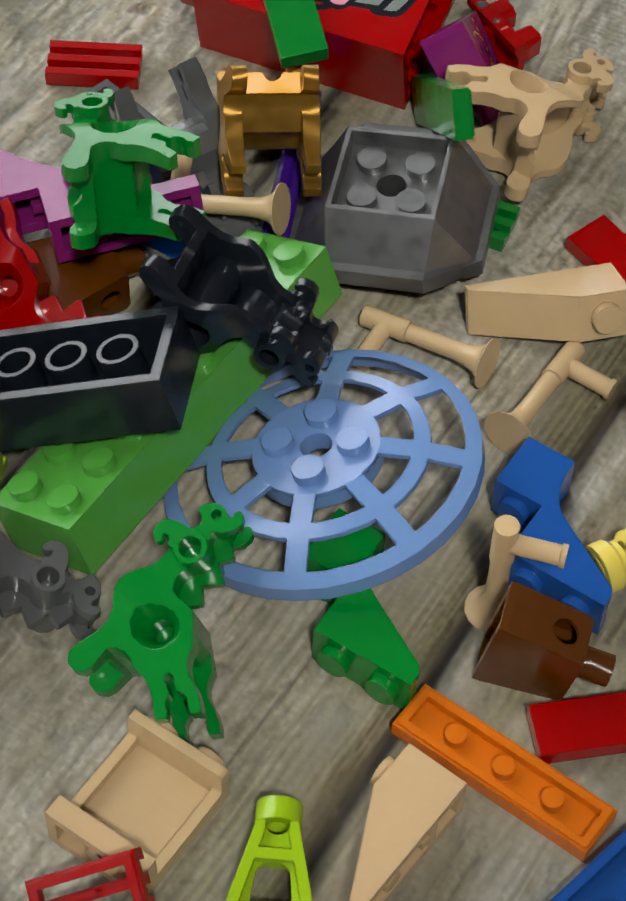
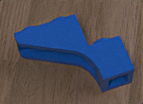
[490,437,612,635]

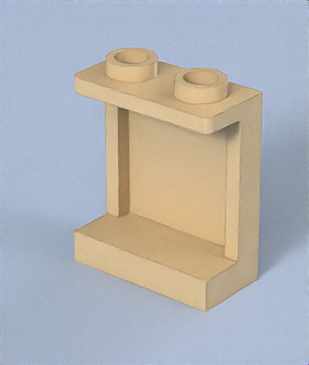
[45,709,229,896]

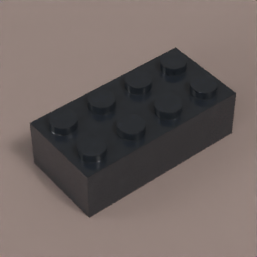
[0,305,200,451]

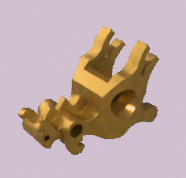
[217,65,322,197]

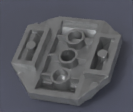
[290,122,500,293]

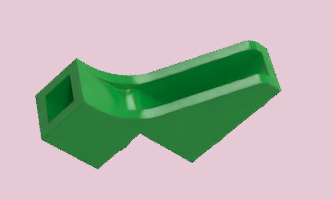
[307,508,420,710]

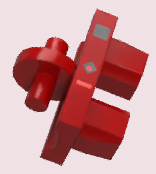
[467,0,542,70]

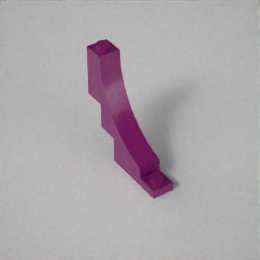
[0,148,204,263]

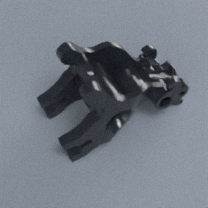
[116,205,339,387]

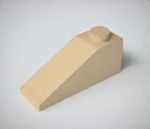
[465,262,626,342]
[349,743,467,901]

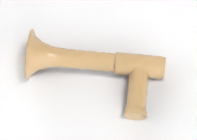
[170,155,291,236]
[354,305,501,388]
[484,341,619,455]
[464,515,570,632]

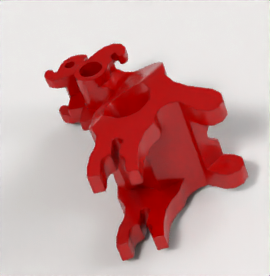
[0,197,103,330]

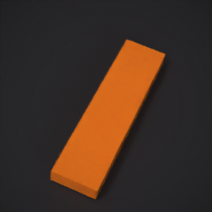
[391,684,618,862]

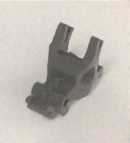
[109,57,265,244]
[0,531,101,641]

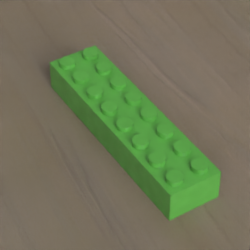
[0,229,343,575]

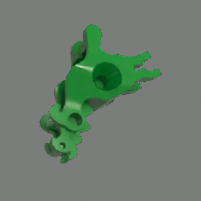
[53,88,206,250]
[68,503,254,743]

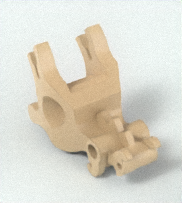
[445,49,614,202]

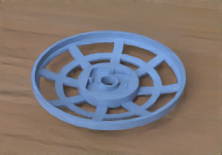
[164,349,485,601]

